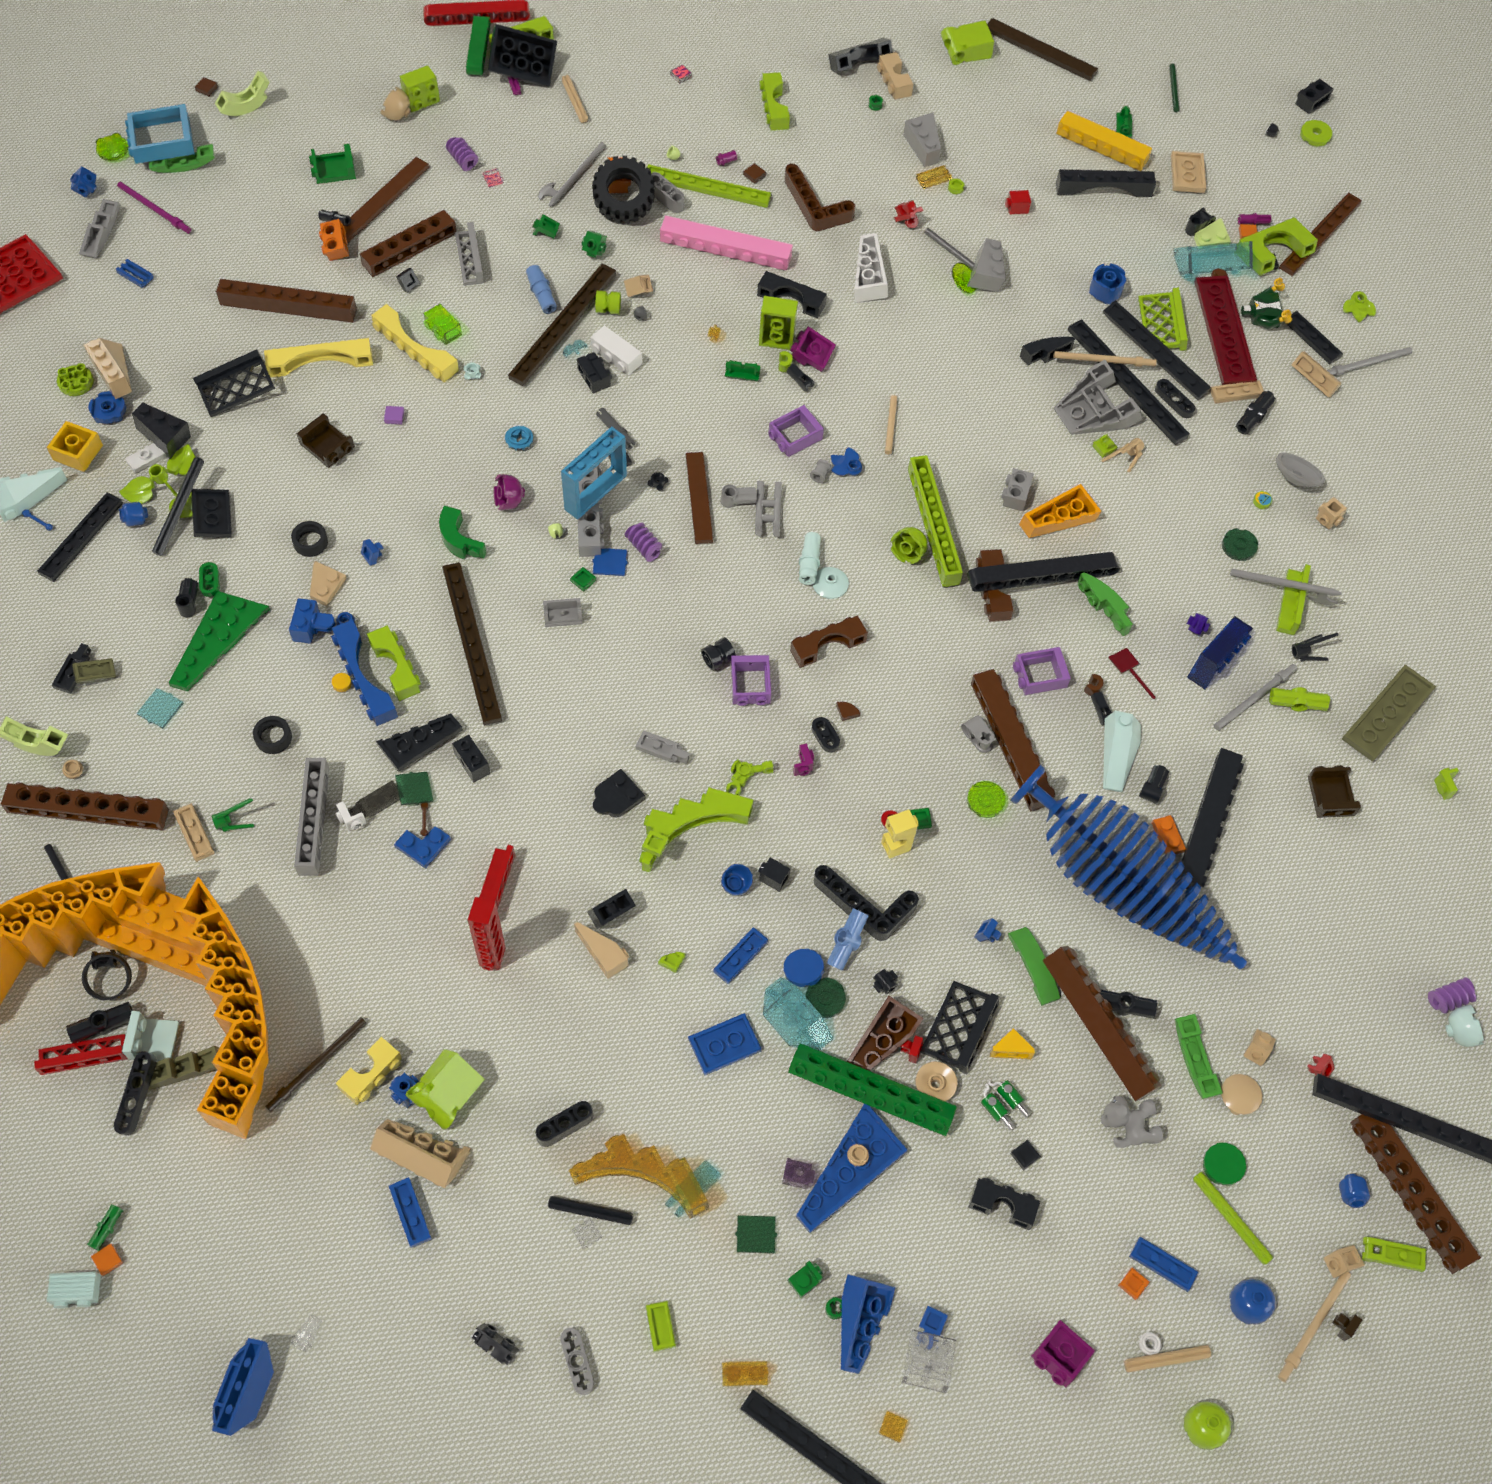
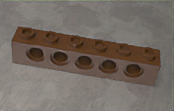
[359,210,457,277]

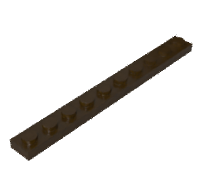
[508,263,616,386]
[442,562,502,726]

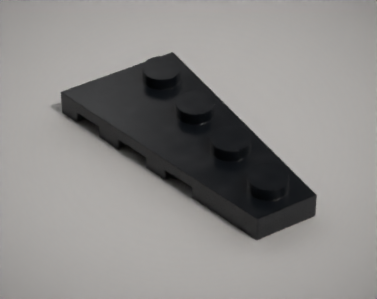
[376,713,463,772]

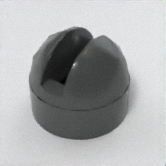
[633,305,647,320]

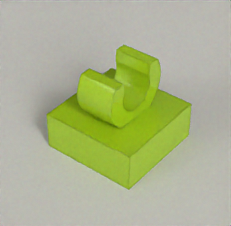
[1092,434,1118,458]
[642,830,668,857]

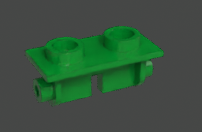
[1116,106,1132,137]
[725,360,761,381]

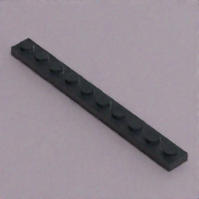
[1068,319,1190,445]
[1312,1074,1492,1164]

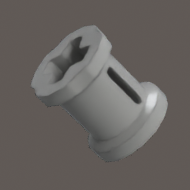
[810,459,832,483]

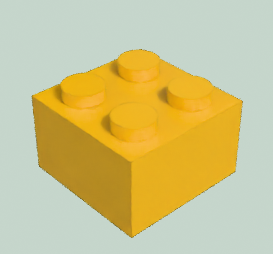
[47,421,103,472]

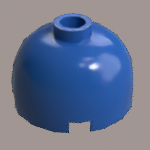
[1229,1278,1276,1325]

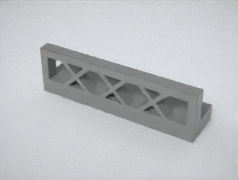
[455,222,484,286]

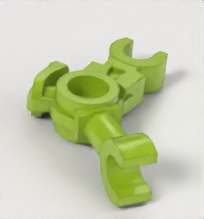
[726,759,773,795]

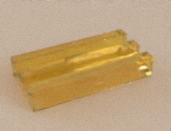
[916,165,952,189]

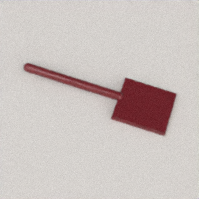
[1108,648,1156,699]

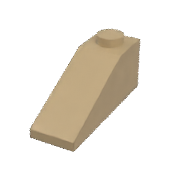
[574,922,629,979]

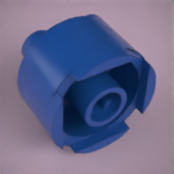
[1089,263,1126,304]

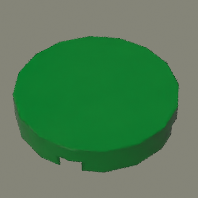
[1203,1143,1246,1186]

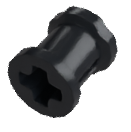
[91,949,117,970]

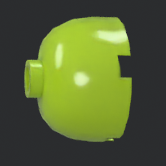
[890,527,927,564]
[1184,1401,1231,1450]

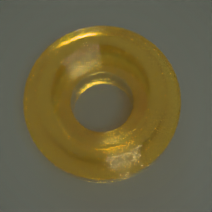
[707,324,721,341]

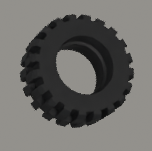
[592,155,655,224]

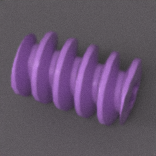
[446,137,479,171]
[624,522,662,562]
[1428,977,1476,1014]

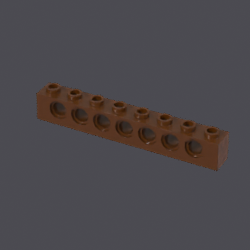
[0,782,169,831]
[1350,1114,1481,1275]

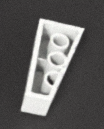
[854,233,888,303]

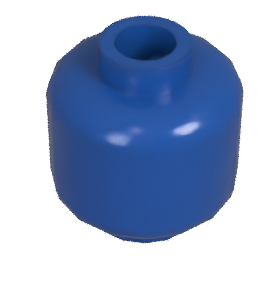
[119,502,148,527]
[1339,1174,1370,1208]

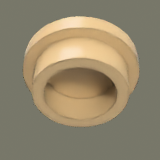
[62,760,83,779]
[847,1144,869,1166]

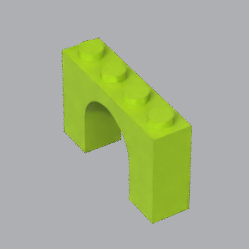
[1237,217,1318,276]

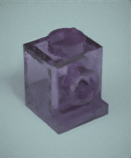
[782,1158,815,1189]

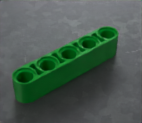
[466,16,490,76]

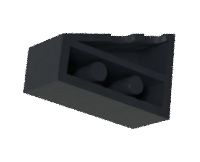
[132,402,191,459]

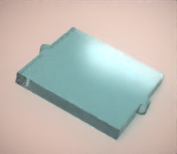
[136,688,184,729]

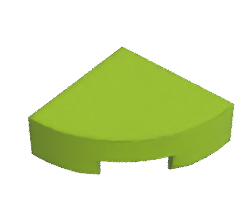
[658,952,686,973]

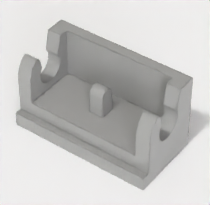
[543,598,582,627]

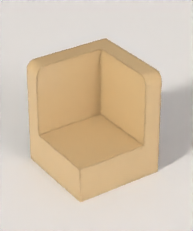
[624,275,653,297]

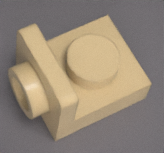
[1324,1245,1365,1278]

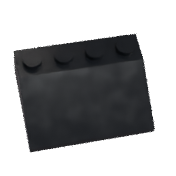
[488,24,557,87]

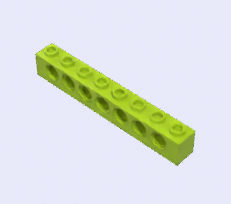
[908,455,963,587]

